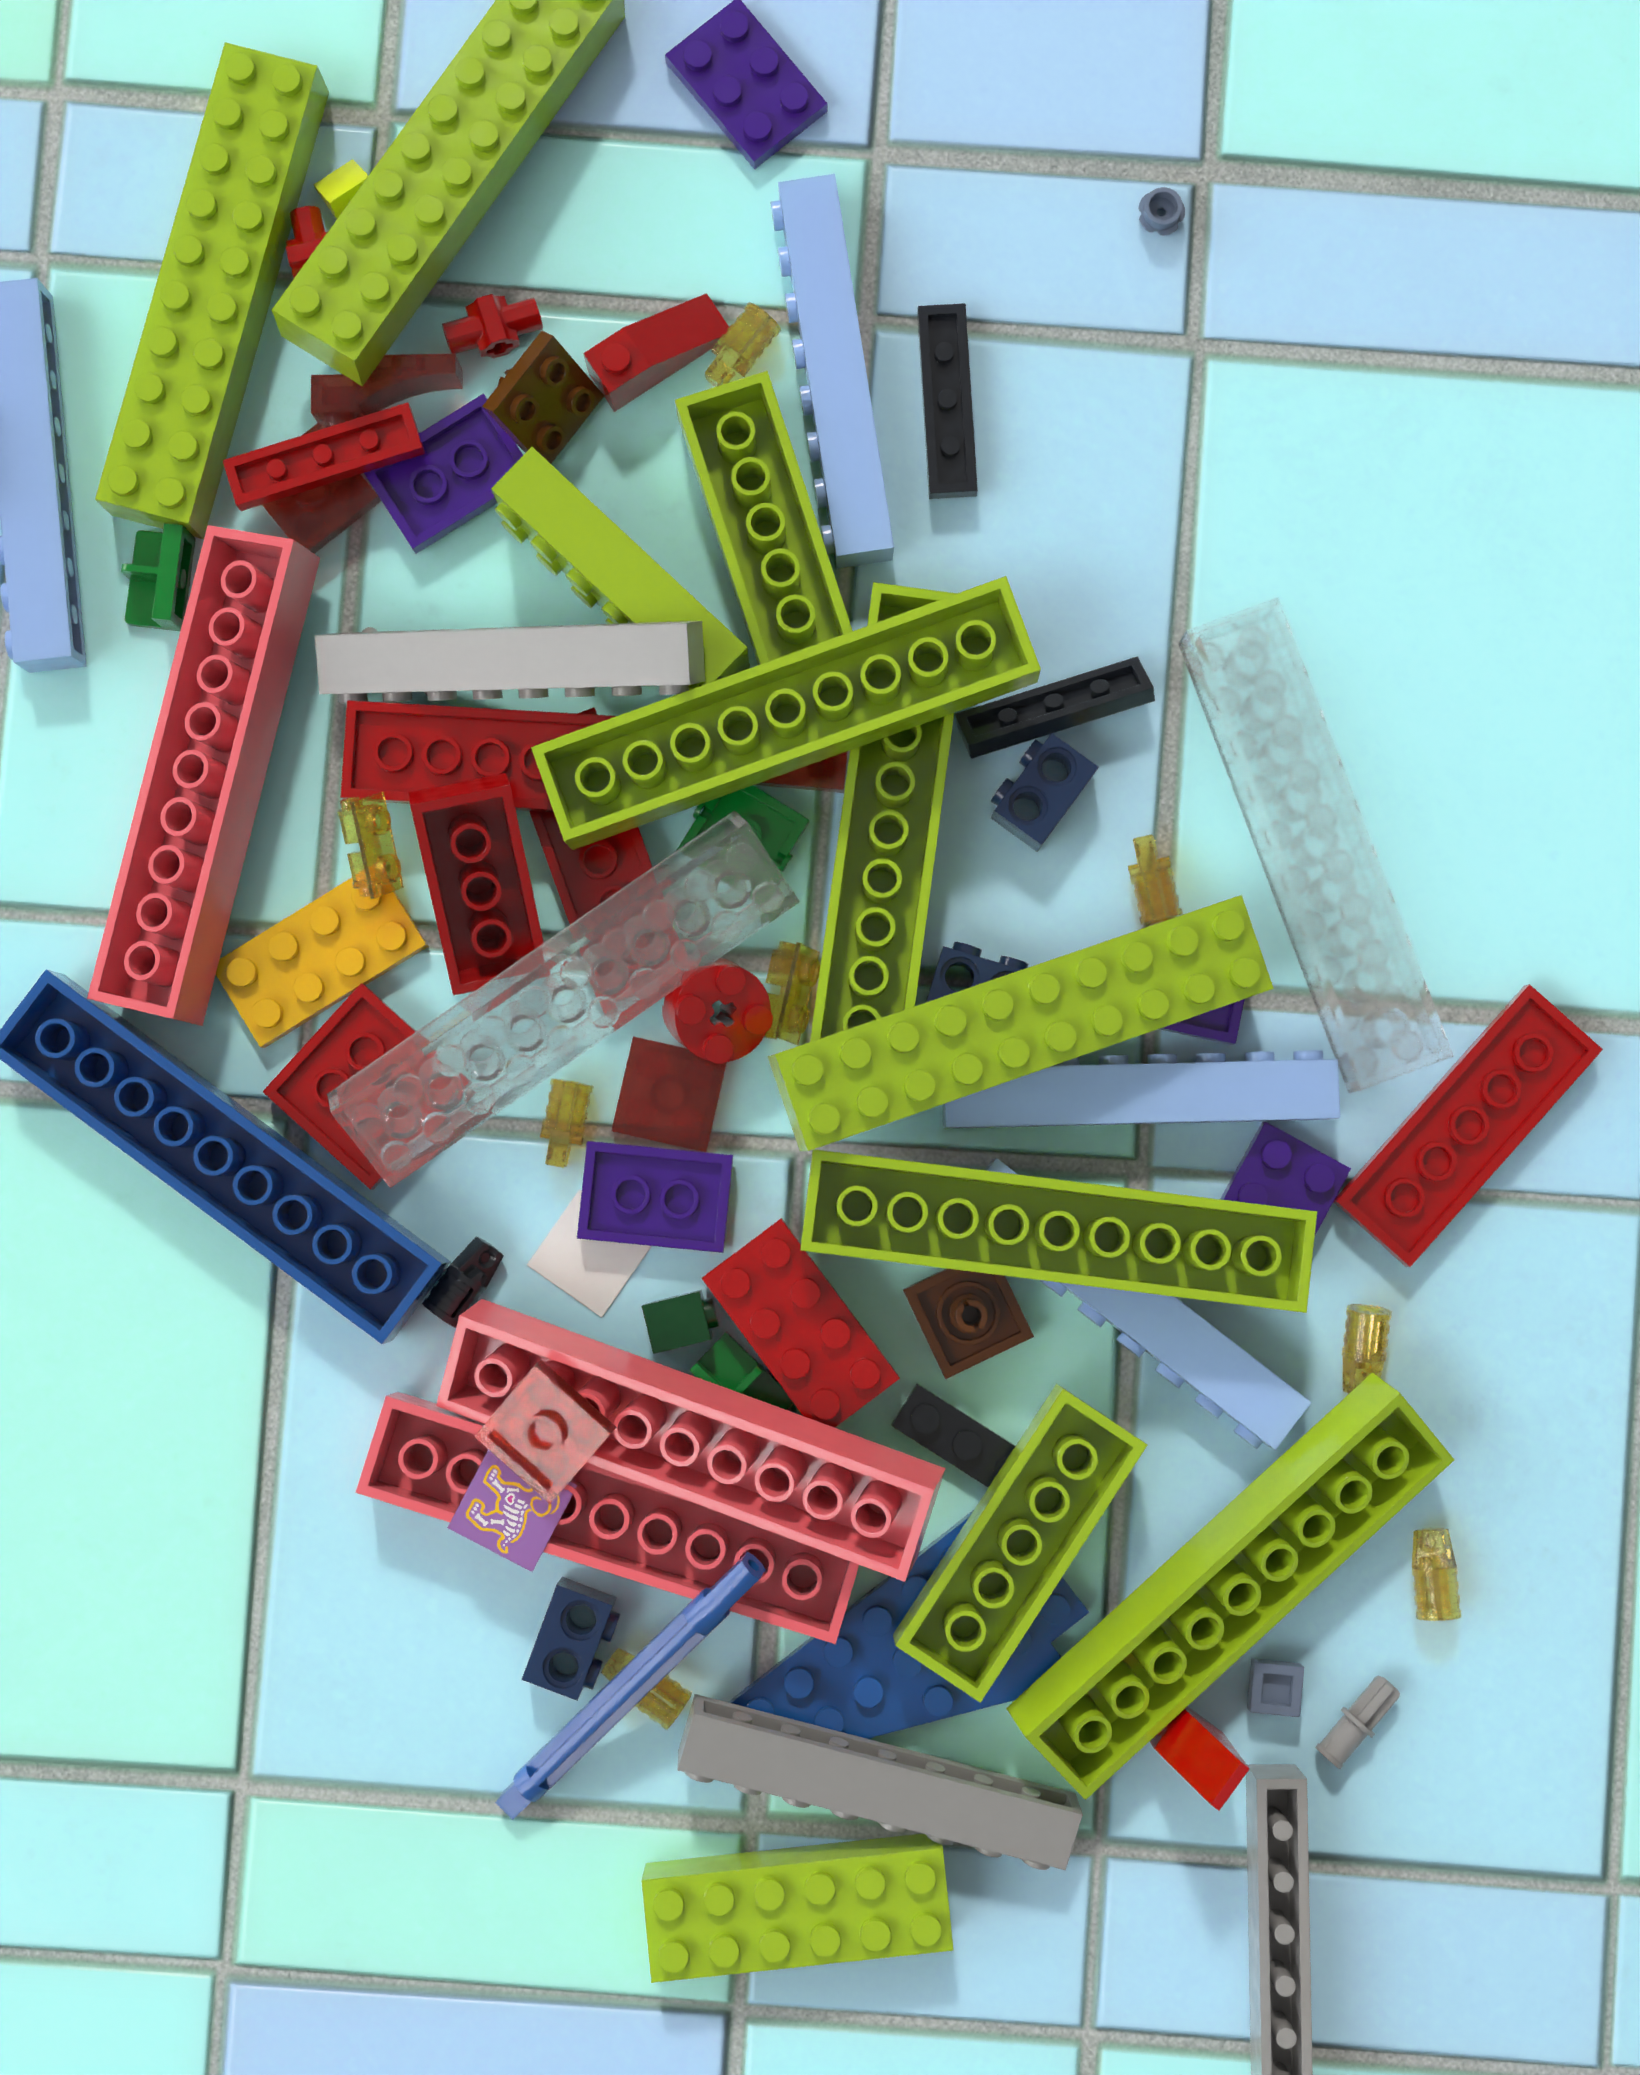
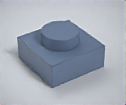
[1247,1658,1304,1717]

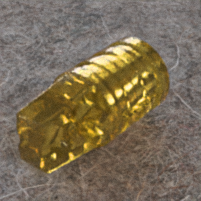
[705,302,781,387]
[1128,834,1183,925]
[540,1078,594,1168]
[1341,1304,1392,1393]
[1412,1528,1462,1621]
[600,1648,692,1730]

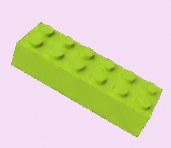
[675,371,853,665]
[491,447,750,690]
[893,1383,1148,1703]
[641,1834,954,1983]

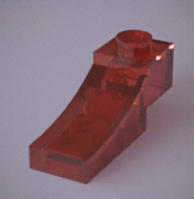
[311,354,463,428]

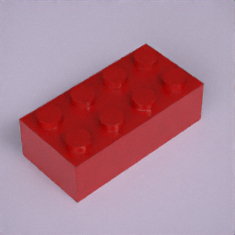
[408,773,550,996]
[701,1218,900,1428]

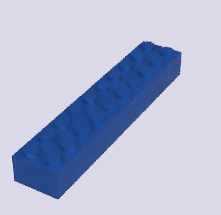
[0,969,451,1344]

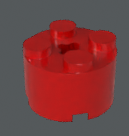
[662,957,773,1064]

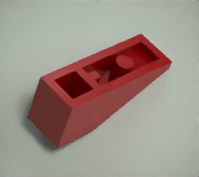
[583,293,733,412]
[1150,1706,1250,1811]

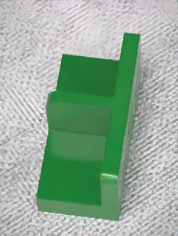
[121,523,196,631]
[690,1331,793,1410]

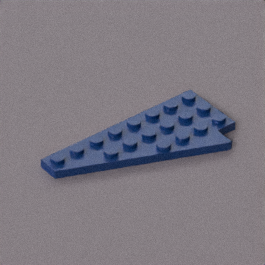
[728,1510,1089,1739]

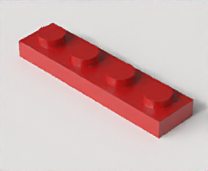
[222,402,426,511]

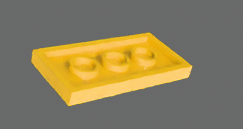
[216,863,429,1048]

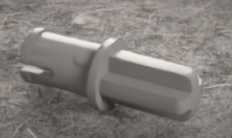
[1315,1676,1400,1769]

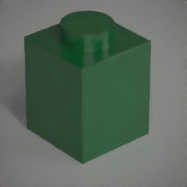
[642,1289,719,1354]

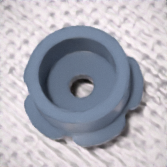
[1138,187,1185,236]

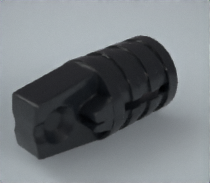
[422,1236,504,1328]

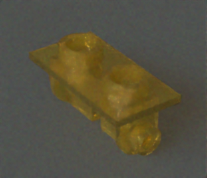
[337,792,404,899]
[764,941,820,1045]

